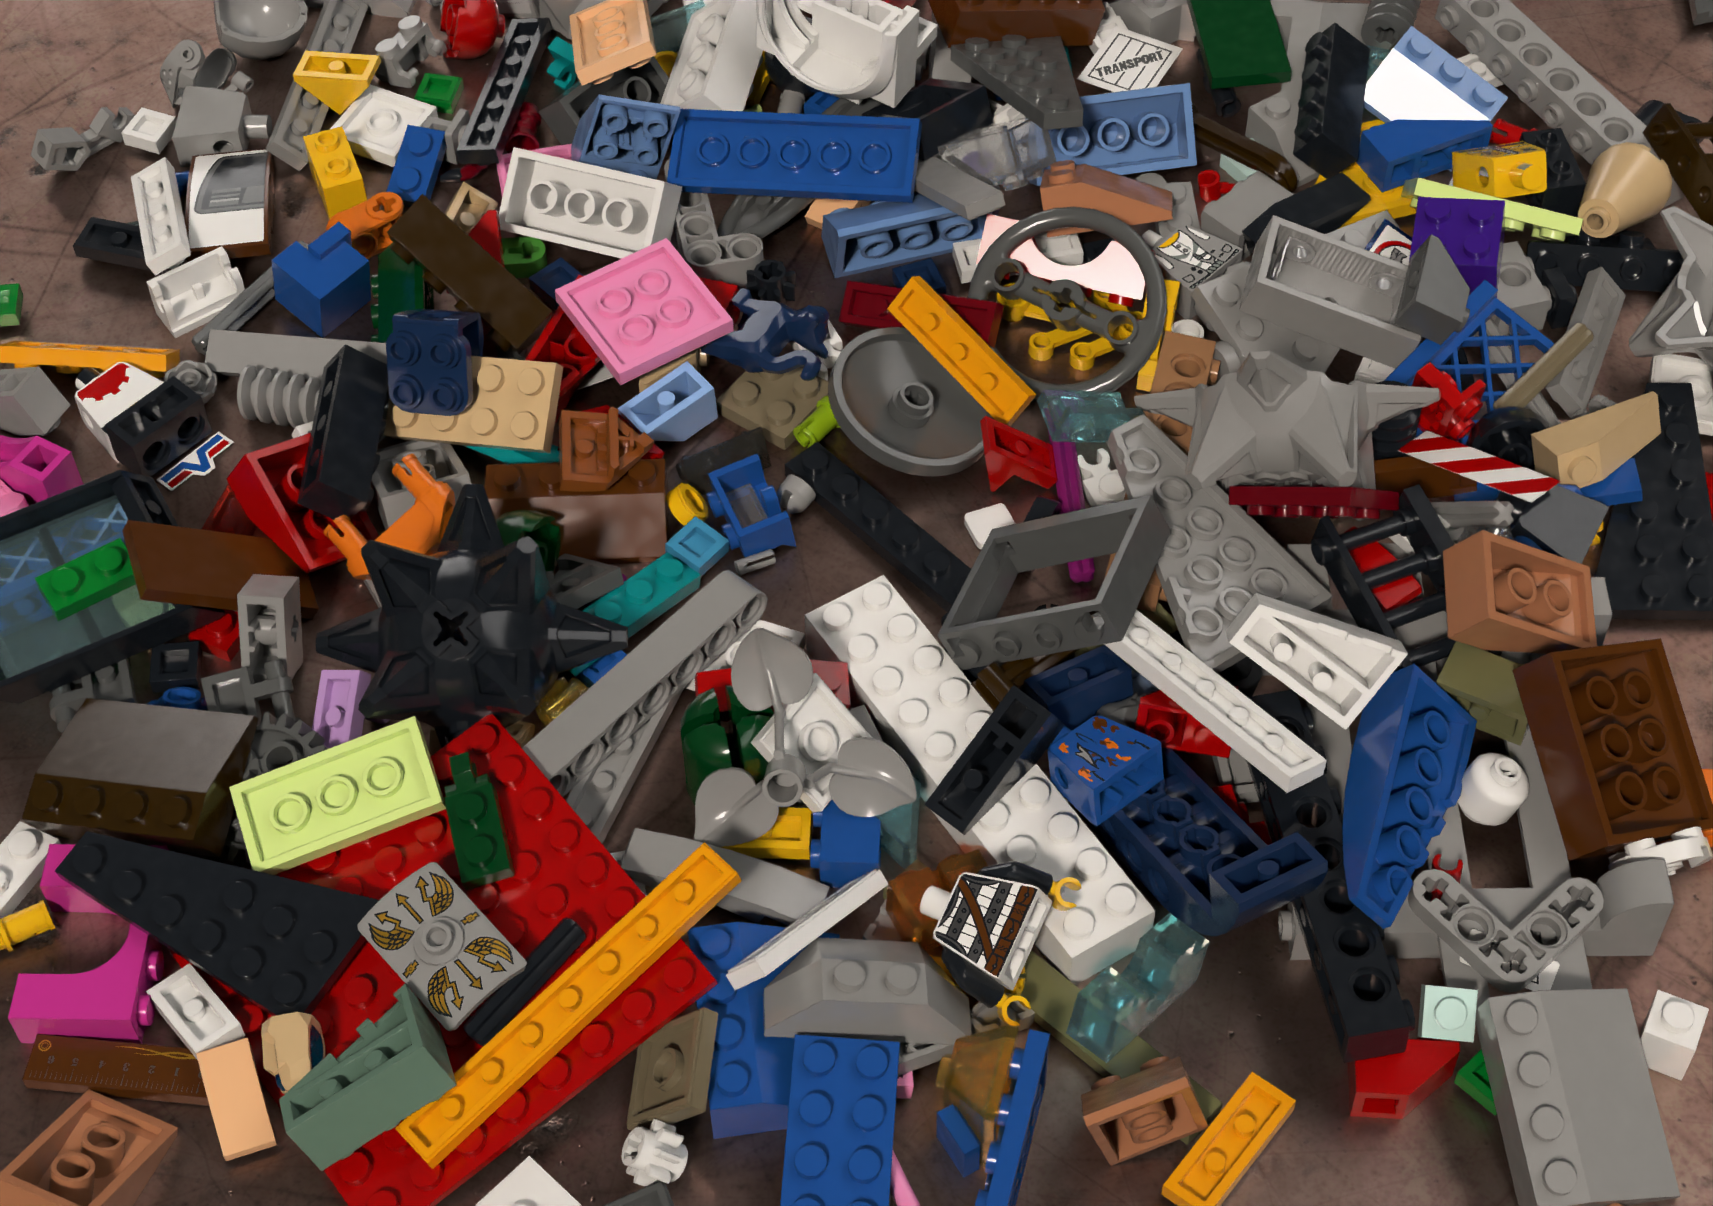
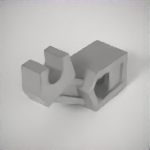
[31,107,135,171]

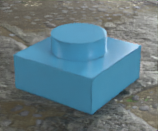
[665,516,729,577]

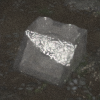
[938,117,1056,191]

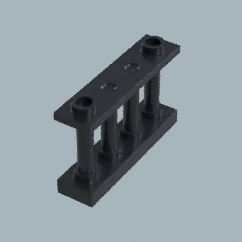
[1311,484,1503,672]

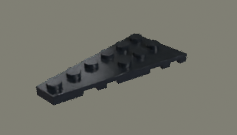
[1594,382,1713,620]

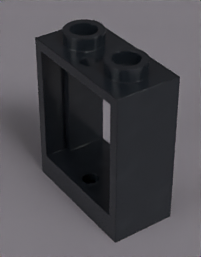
[862,78,993,160]

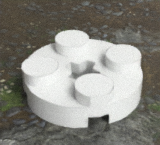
[1608,827,1713,876]

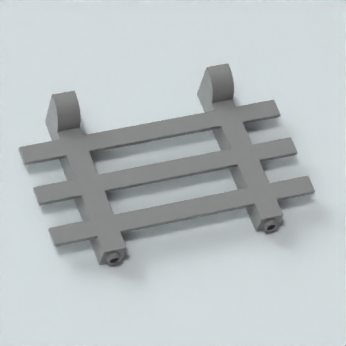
[1262,543,1674,1009]

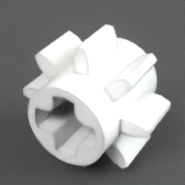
[621,1119,688,1187]

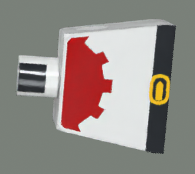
[74,362,164,463]

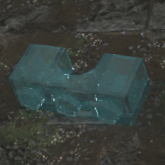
[1066,913,1210,1063]

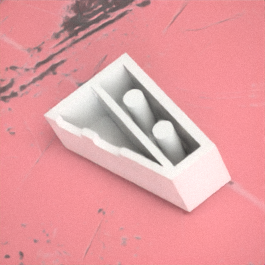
[1226,593,1408,730]

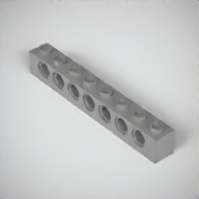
[1435,0,1684,208]

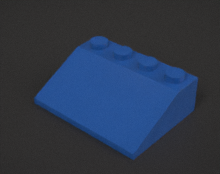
[688,922,840,1139]

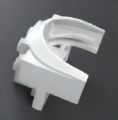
[756,0,938,108]

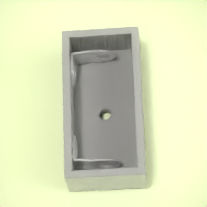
[1239,215,1421,369]

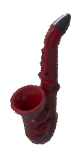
[440,101,542,183]

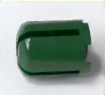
[680,685,774,805]

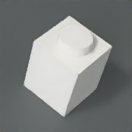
[1640,990,1709,1081]

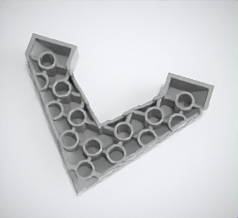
[1108,0,1370,188]

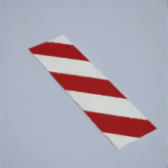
[1397,430,1561,503]

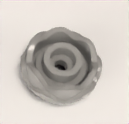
[164,360,217,404]

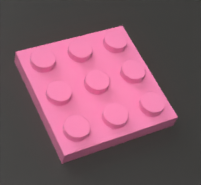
[555,238,734,386]

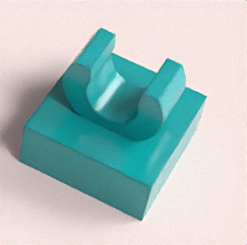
[546,36,578,91]

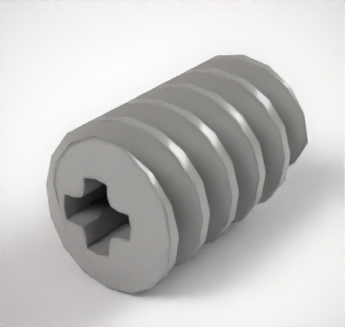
[237,365,321,428]

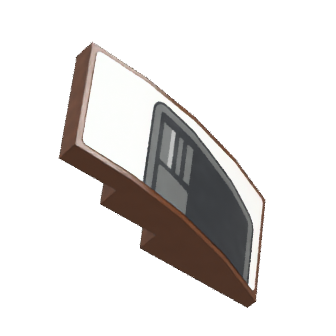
[185,148,276,262]

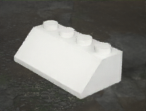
[660,0,763,133]

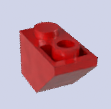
[1134,686,1238,758]
[1348,1037,1460,1119]

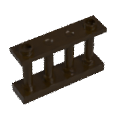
[1642,103,1713,226]

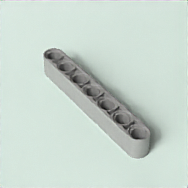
[522,570,768,797]

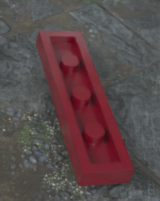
[838,281,1004,348]

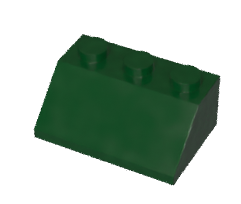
[371,242,435,343]

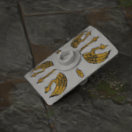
[357,862,527,1031]

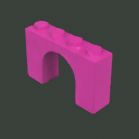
[8,844,169,1044]

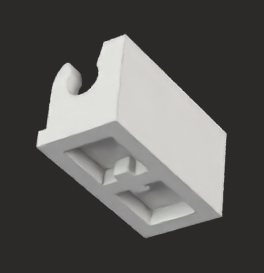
[147,246,245,338]

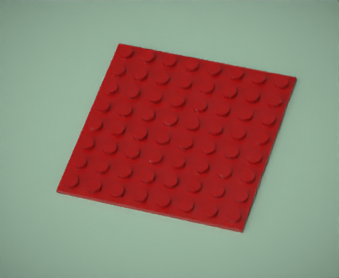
[170,714,718,1206]

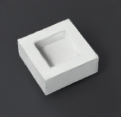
[121,107,177,154]

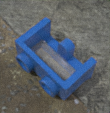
[706,454,797,558]

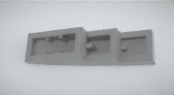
[620,828,830,926]

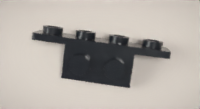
[1526,228,1684,292]

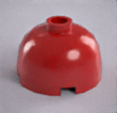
[440,0,505,60]

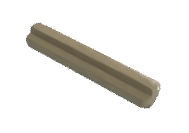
[1493,323,1594,409]

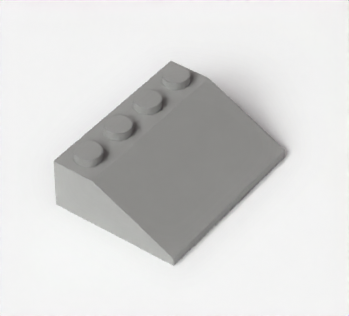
[1475,988,1680,1206]

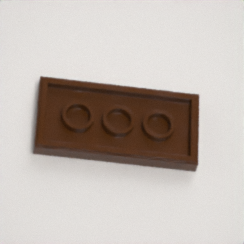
[122,520,319,619]

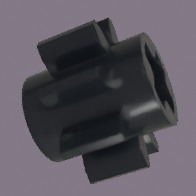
[745,260,796,305]

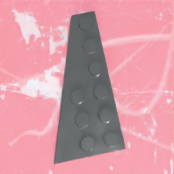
[950,35,1083,130]

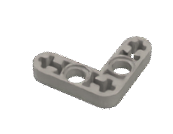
[1408,869,1604,993]

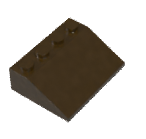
[21,698,259,857]

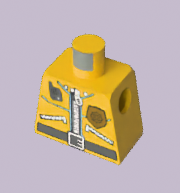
[1452,141,1547,198]

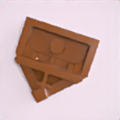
[559,406,654,492]

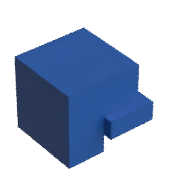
[271,222,371,338]

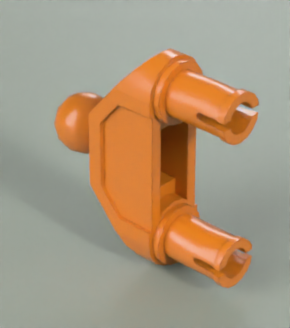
[323,454,455,580]

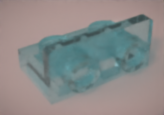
[1037,390,1145,443]

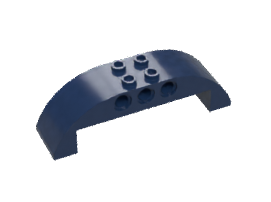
[1024,645,1328,937]

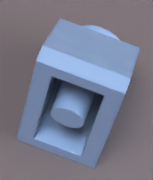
[618,361,718,441]

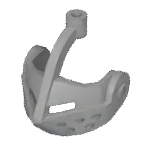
[160,39,254,108]

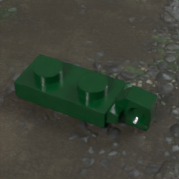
[444,752,515,891]

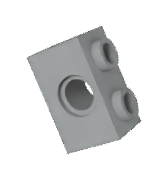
[1492,241,1552,336]

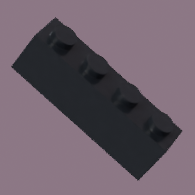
[1293,23,1370,179]
[297,344,390,520]

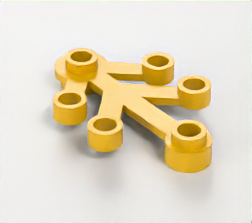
[996,283,1143,371]

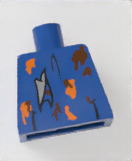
[1047,715,1164,826]

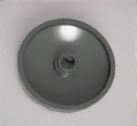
[828,327,995,477]

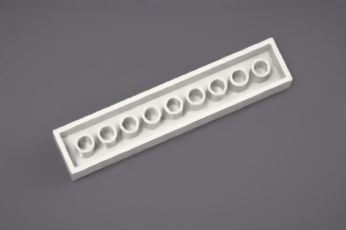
[805,575,1155,985]

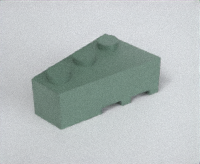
[279,983,457,1171]

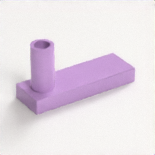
[312,670,389,748]

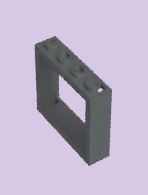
[937,495,1171,670]

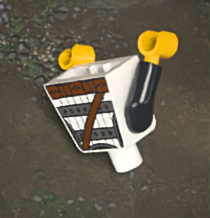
[920,861,1081,1026]

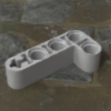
[664,159,764,291]

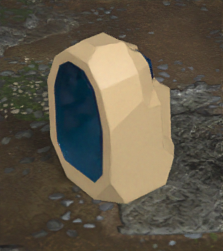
[261,1012,325,1094]

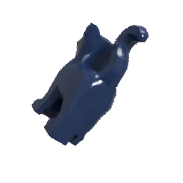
[700,288,829,381]

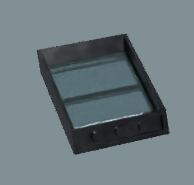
[0,470,225,704]

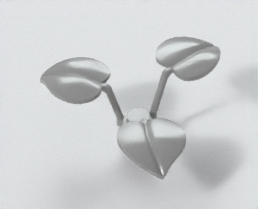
[694,628,917,847]

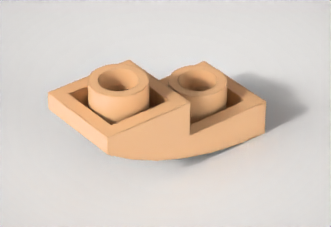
[196,1038,277,1161]

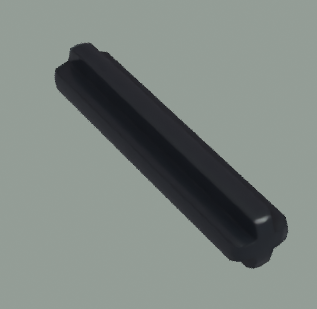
[463,917,586,1046]

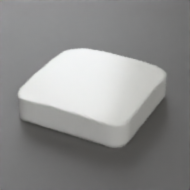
[964,503,1016,549]

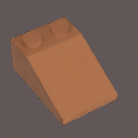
[1040,160,1173,237]
[1443,530,1597,654]
[1081,1056,1208,1166]
[0,1089,178,1206]

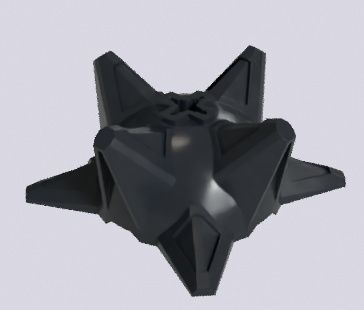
[316,484,628,748]

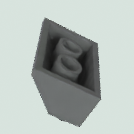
[538,56,669,145]

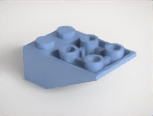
[571,94,681,180]

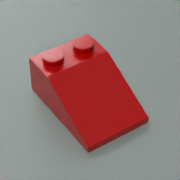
[226,433,379,574]

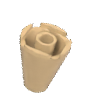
[1578,142,1672,238]

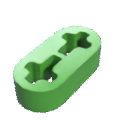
[502,237,548,278]

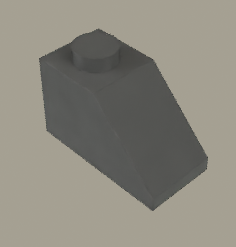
[1394,234,1470,345]

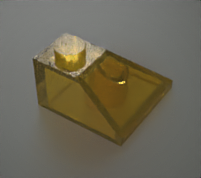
[936,1025,1019,1168]

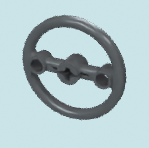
[968,207,1167,405]

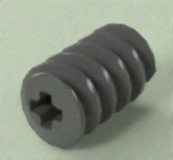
[1361,0,1421,51]

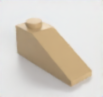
[1531,391,1661,488]

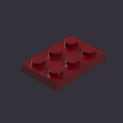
[1229,486,1399,519]

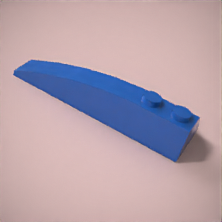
[1342,664,1477,929]

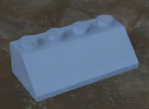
[1025,83,1197,186]
[821,192,1000,278]

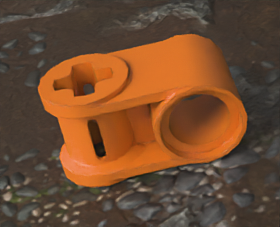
[326,192,404,260]

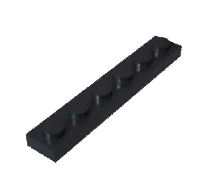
[456,18,552,166]
[784,442,971,613]

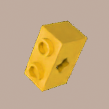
[303,126,367,220]

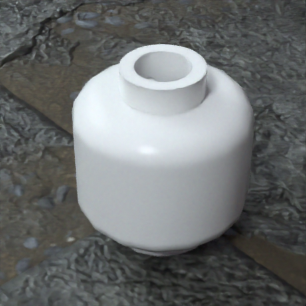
[1457,752,1530,826]

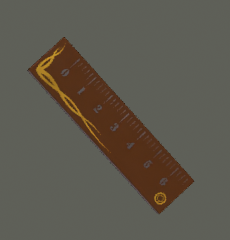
[22,1034,209,1106]

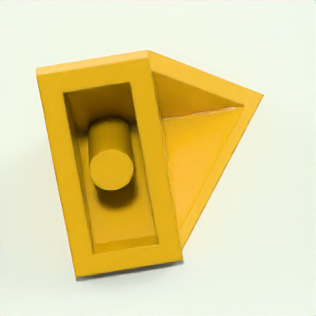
[293,50,381,115]

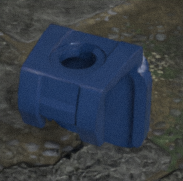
[386,309,484,416]

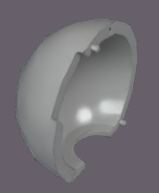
[213,0,308,60]

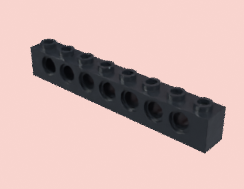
[1246,689,1415,1063]

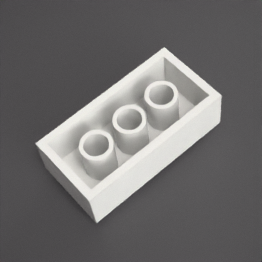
[499,147,682,259]

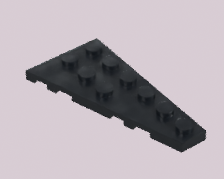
[55,831,379,1016]

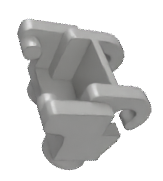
[375,15,447,88]

